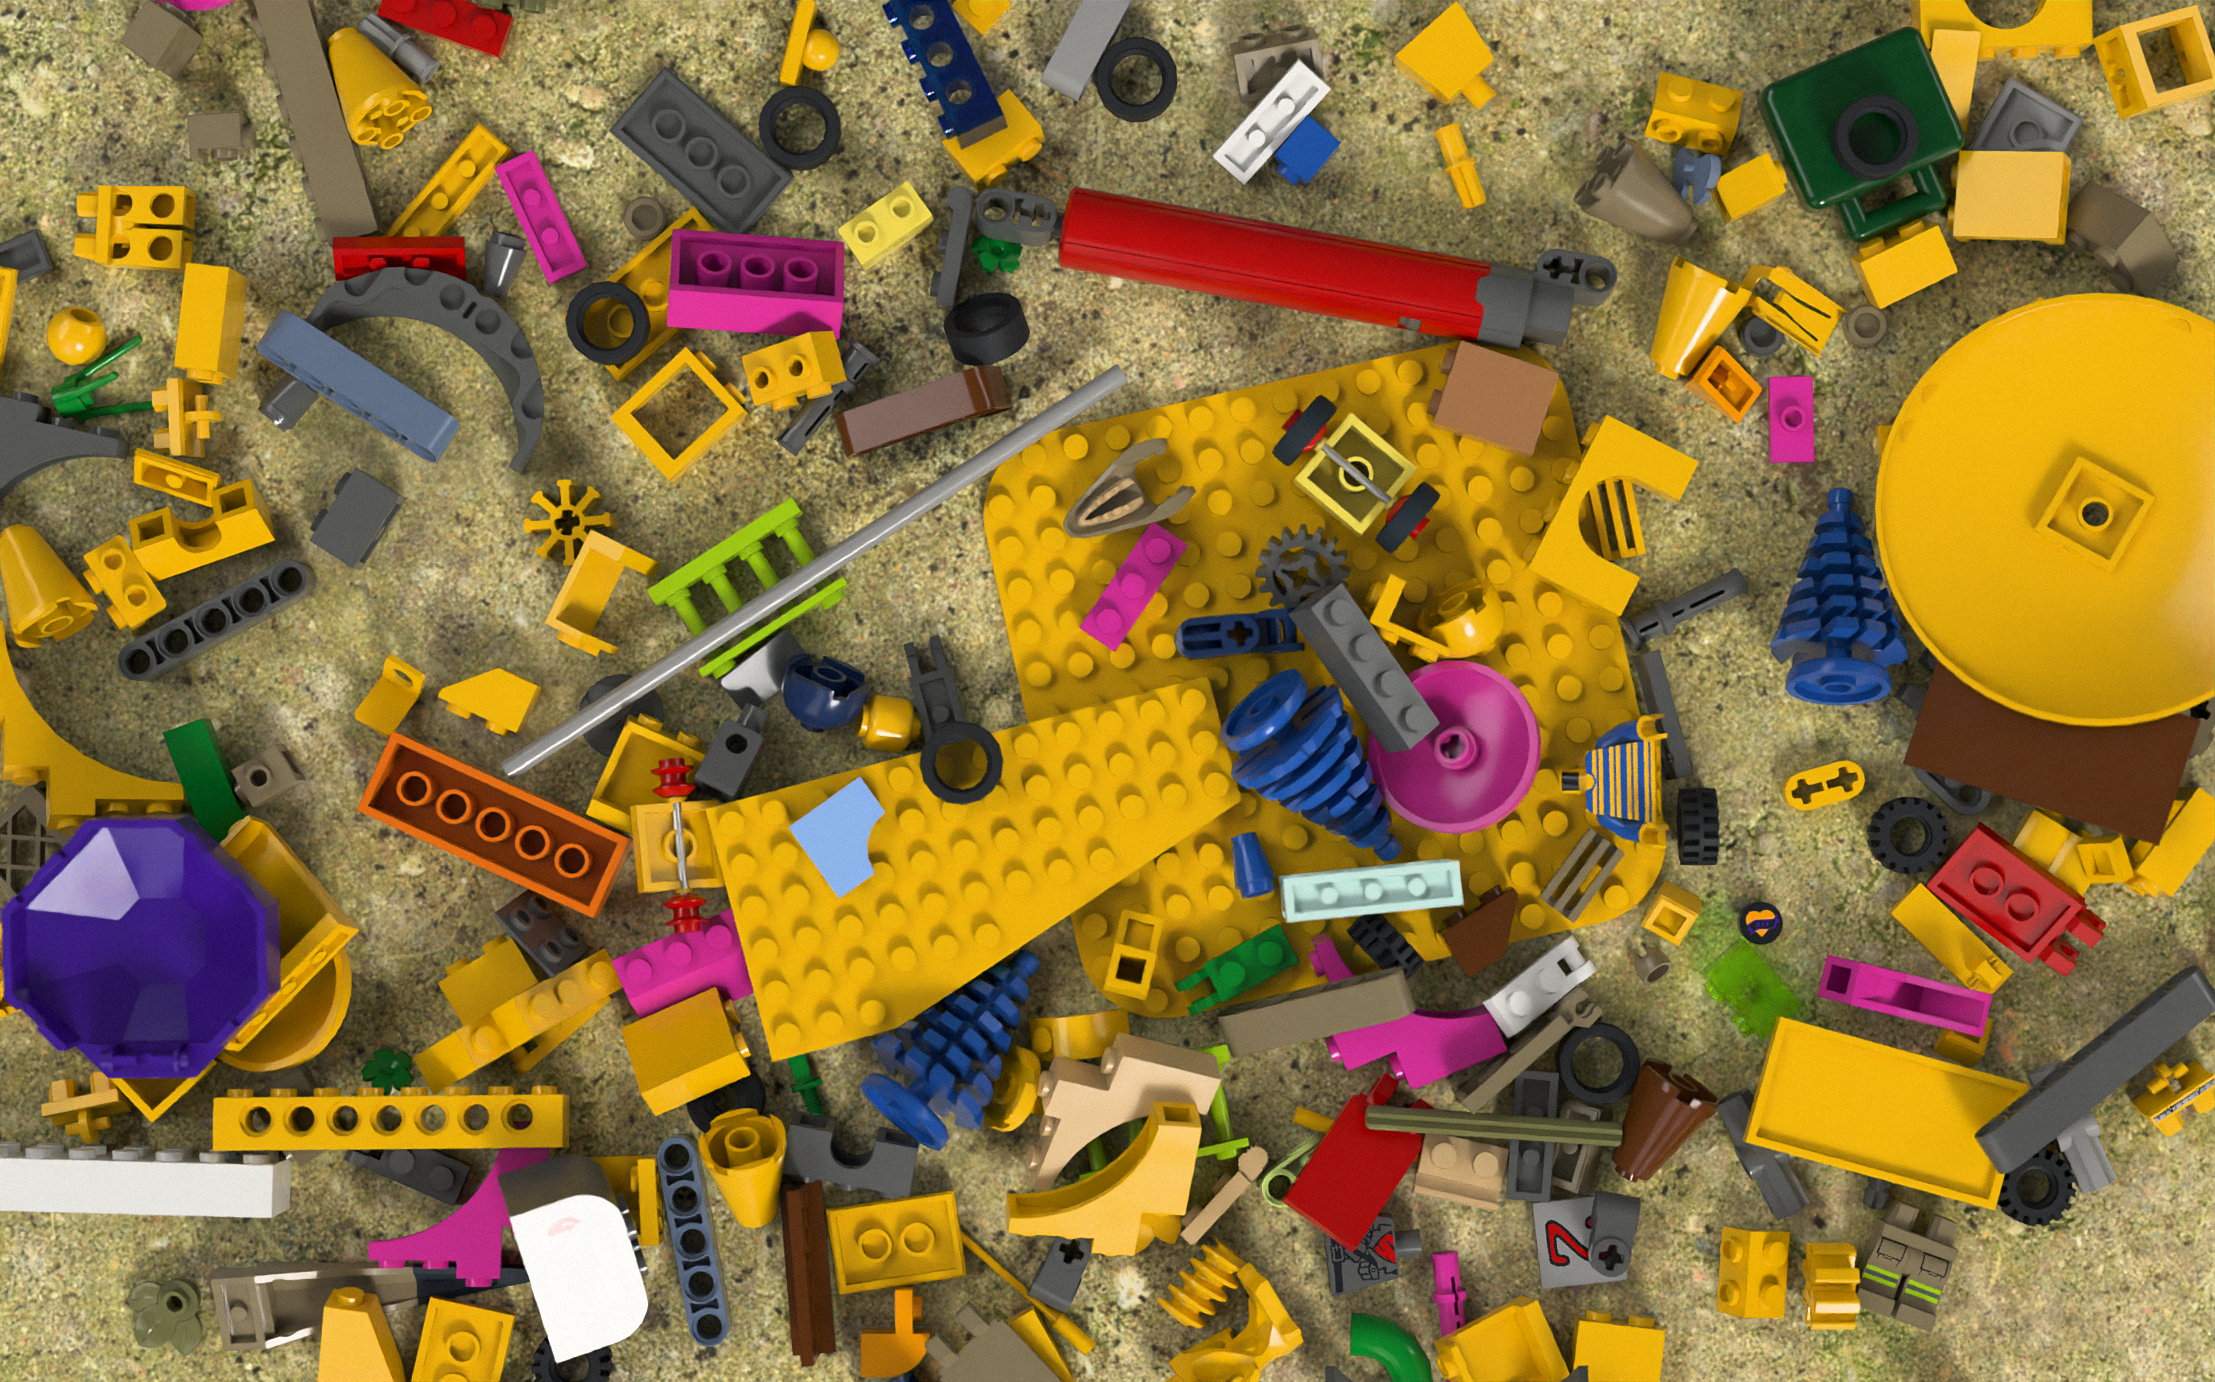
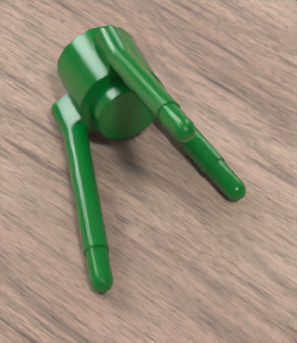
[51,335,154,422]

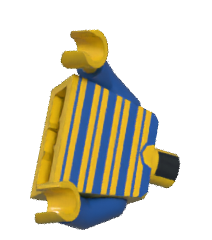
[1562,713,1669,849]

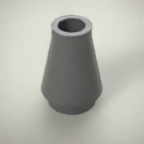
[482,230,527,296]

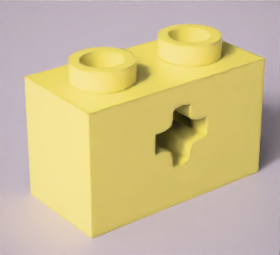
[837,180,935,271]

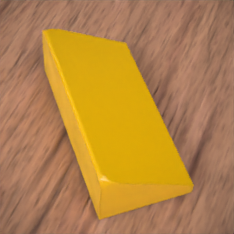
[133,447,225,508]

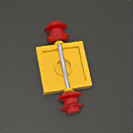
[630,758,726,934]

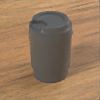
[258,373,319,432]

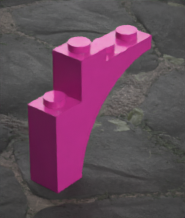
[1308,932,1507,1090]
[368,1121,549,1287]

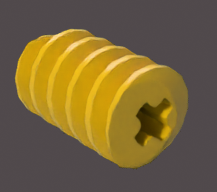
[1156,1234,1246,1329]

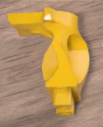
[1165,1262,1304,1382]

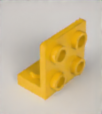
[589,1154,665,1247]

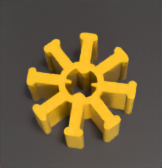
[524,479,616,568]
[1801,1243,1860,1330]

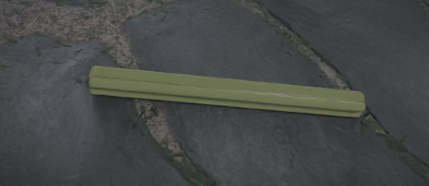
[1365,1105,1623,1147]

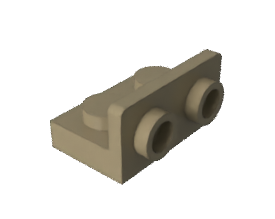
[1229,24,1325,104]

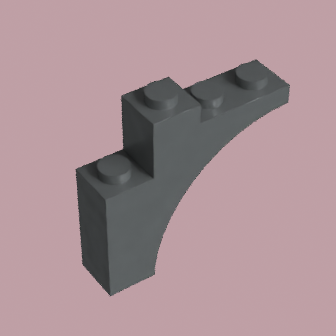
[0,391,130,503]

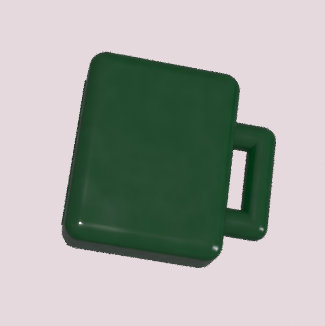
[1757,26,1965,243]

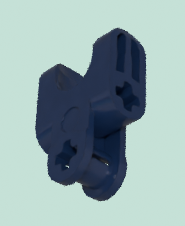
[1174,607,1305,660]

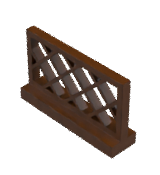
[779,1180,837,1368]

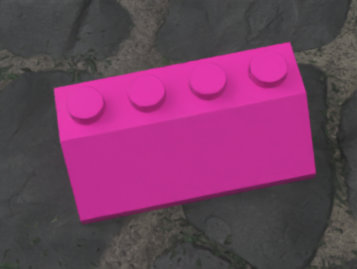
[667,229,844,339]
[612,908,754,1019]

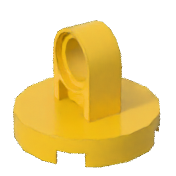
[981,1044,1044,1132]

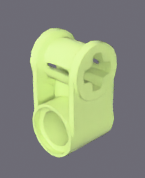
[1259,1133,1321,1207]

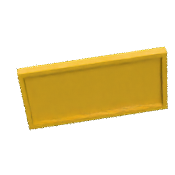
[1743,1015,2030,1210]

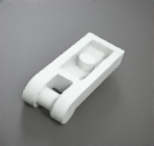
[1483,934,1597,1038]

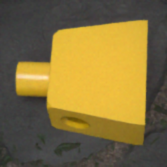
[1393,1,1497,110]

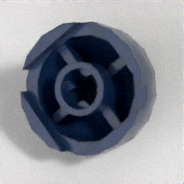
[781,654,871,733]

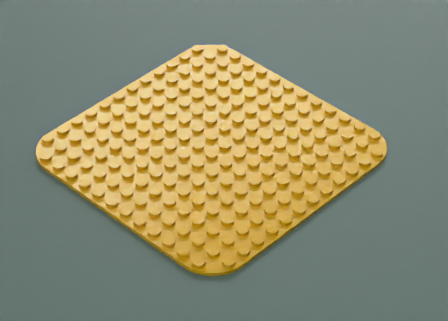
[984,340,1666,1018]

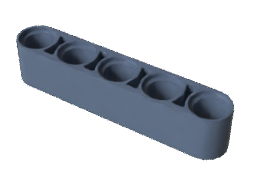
[256,310,460,463]
[657,1134,732,1347]

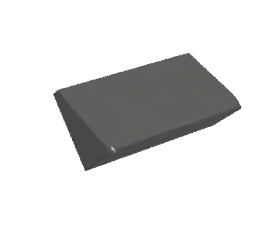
[718,629,814,710]

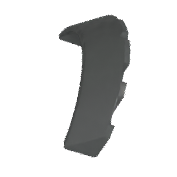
[305,267,544,475]

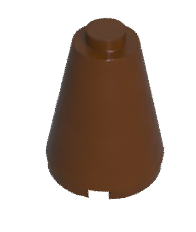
[1611,1058,1720,1183]

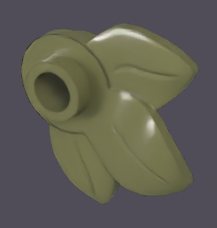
[127,1278,203,1356]

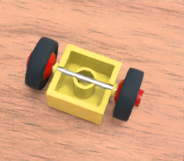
[1272,395,1441,553]

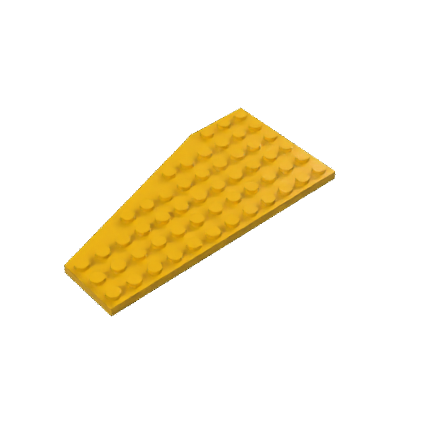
[706,676,1242,1062]

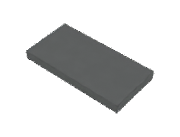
[609,66,795,234]

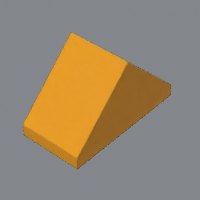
[1684,345,1763,424]

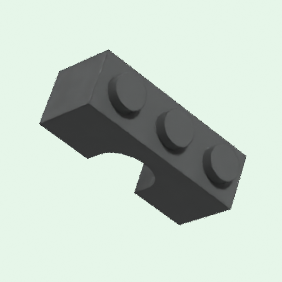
[783,1110,920,1199]

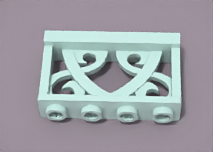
[1279,858,1463,923]

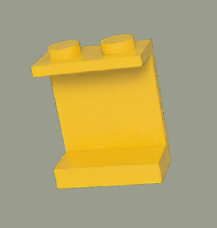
[545,529,661,656]

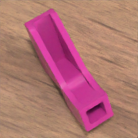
[1817,954,1992,1037]

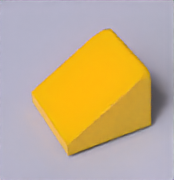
[1641,881,1702,946]
[1934,1017,1993,1067]

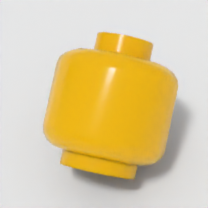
[855,694,921,753]

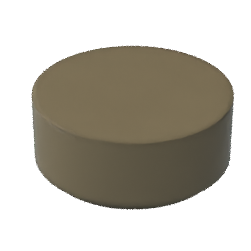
[623,196,668,241]
[1843,304,1888,349]

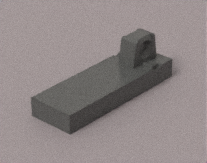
[1633,649,1693,780]

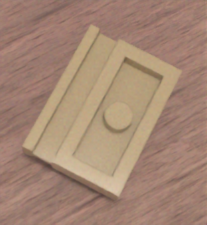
[1411,1133,1509,1212]

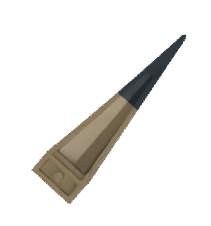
[210,1262,530,1351]

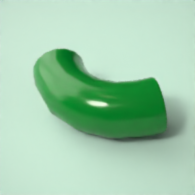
[1350,1313,1434,1382]

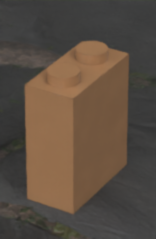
[1426,340,1559,458]

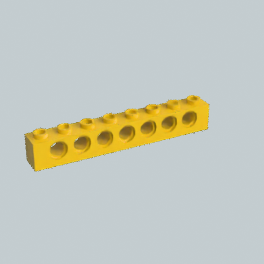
[213,1086,569,1151]

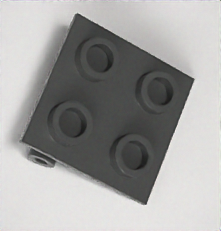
[492,889,591,979]

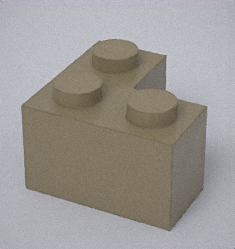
[2065,180,2180,298]

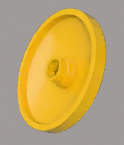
[216,945,352,1073]

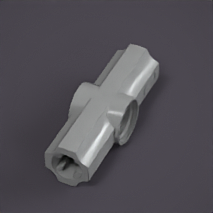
[2026,1059,2117,1194]

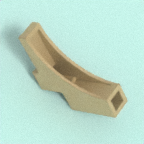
[1025,1032,1221,1191]

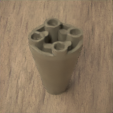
[1573,138,1699,247]

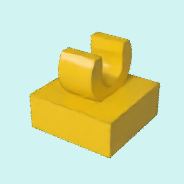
[2076,834,2134,884]

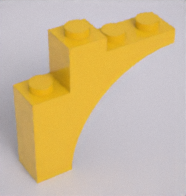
[413,948,623,1095]
[1005,1101,1202,1256]

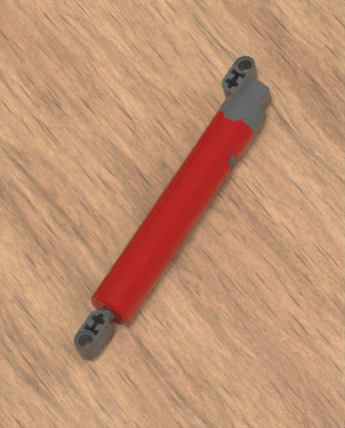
[976,187,1617,351]

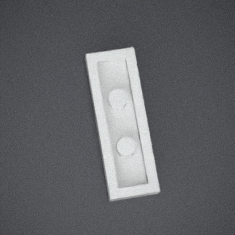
[1212,58,1331,185]

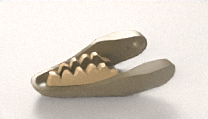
[1063,438,1196,538]

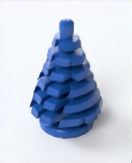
[1769,487,1908,706]
[1219,669,1402,862]
[860,950,1040,1151]

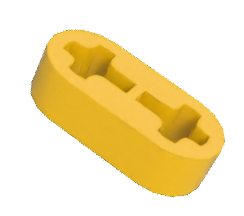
[1781,760,1865,811]

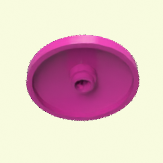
[1368,660,1541,834]

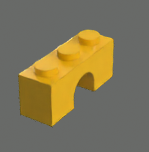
[128,478,275,583]

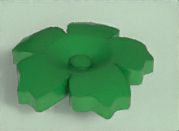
[971,234,1023,274]
[361,1048,414,1096]

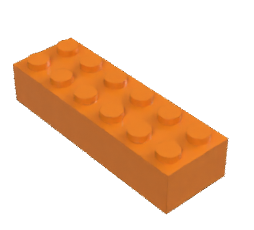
[357,731,633,918]

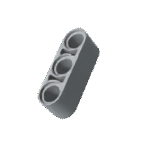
[1040,0,1134,102]

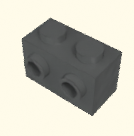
[309,468,407,570]

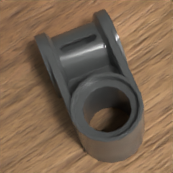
[1588,1190,1641,1277]
[1027,1236,1091,1313]

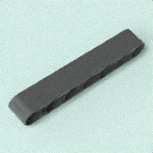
[1974,965,2215,1174]

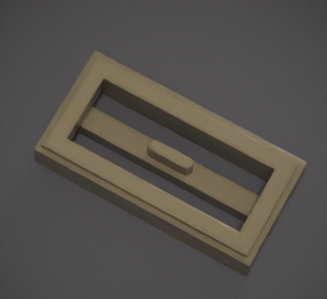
[1538,828,1625,923]

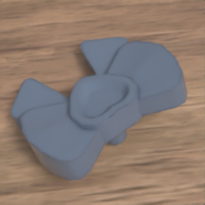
[1672,148,1721,205]

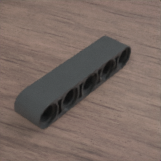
[117,560,316,682]

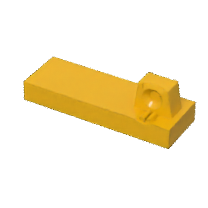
[1888,882,2013,995]

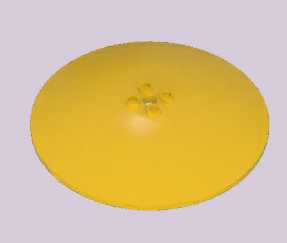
[1875,293,2215,727]

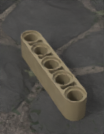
[1217,966,1417,1057]

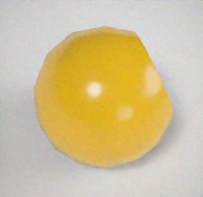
[46,306,107,366]

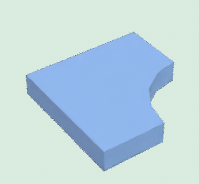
[788,777,885,899]

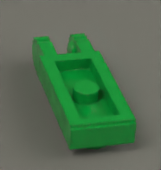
[1174,924,1299,1016]

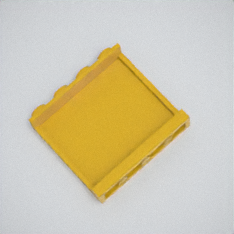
[220,815,359,1052]

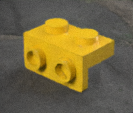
[1644,71,1743,156]
[82,535,167,637]
[1717,1226,1790,1318]

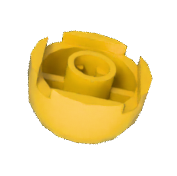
[1416,577,1505,658]

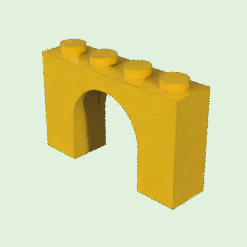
[1911,0,2094,62]
[1522,415,1699,618]

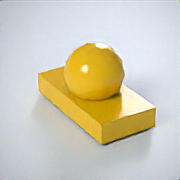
[779,0,840,88]

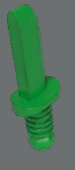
[788,1053,826,1116]

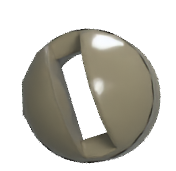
[1634,947,1672,985]

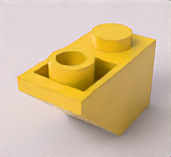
[1709,152,1787,225]
[438,668,544,737]

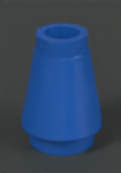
[1231,832,1277,899]

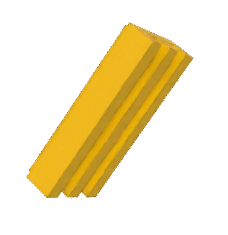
[1588,479,1646,562]

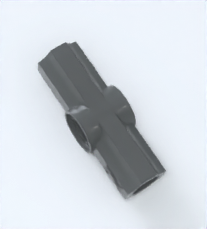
[1717,1088,1810,1220]

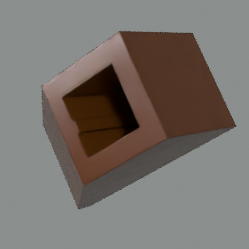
[1437,884,1518,978]

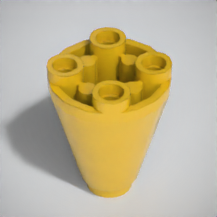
[326,27,432,149]

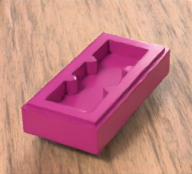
[1767,376,1814,463]

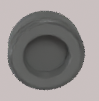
[1739,315,1784,358]

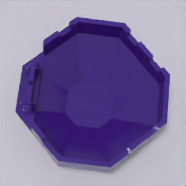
[1,815,281,1078]

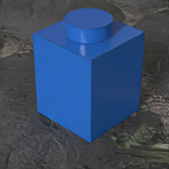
[1273,115,1341,188]

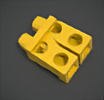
[74,185,196,274]

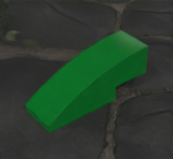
[162,718,248,844]

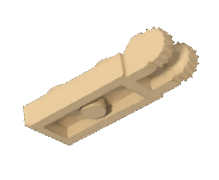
[1180,1145,1270,1245]

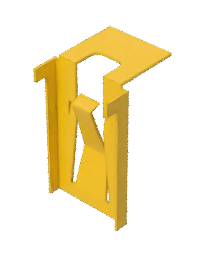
[1740,264,1848,358]

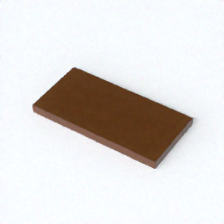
[1903,661,2201,846]

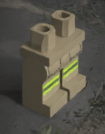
[1855,1199,1959,1333]

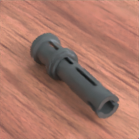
[775,337,881,456]
[1617,568,1748,652]

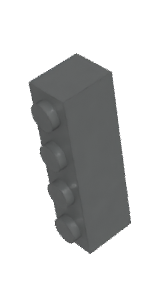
[1288,583,1440,753]

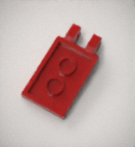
[1925,821,2107,977]
[1281,1073,1434,1252]

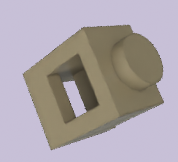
[188,112,256,164]

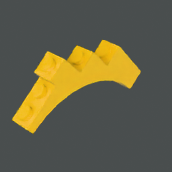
[0,620,184,835]

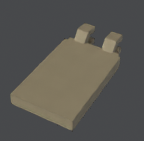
[1454,986,1603,1115]
[924,1301,1064,1382]

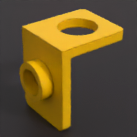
[354,654,426,738]

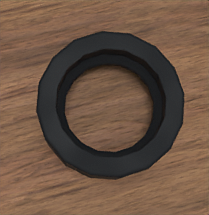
[1097,37,1177,122]
[758,86,842,171]
[1830,94,1919,181]
[565,281,651,366]
[943,292,1030,366]
[920,721,1004,805]
[1555,1021,1640,1104]

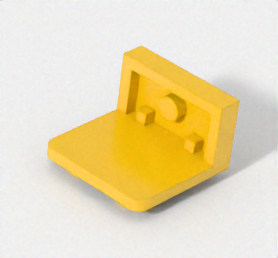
[1363,574,1452,664]

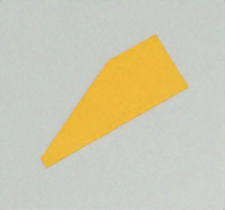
[1931,29,1981,147]

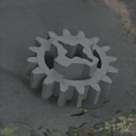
[1255,524,1351,608]

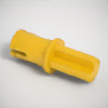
[1433,123,1486,210]

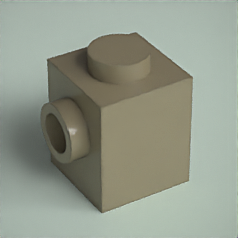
[231,744,306,808]

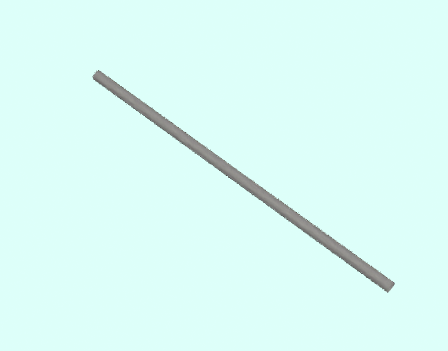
[500,364,1128,780]

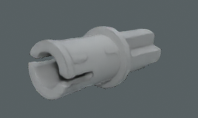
[359,13,440,83]

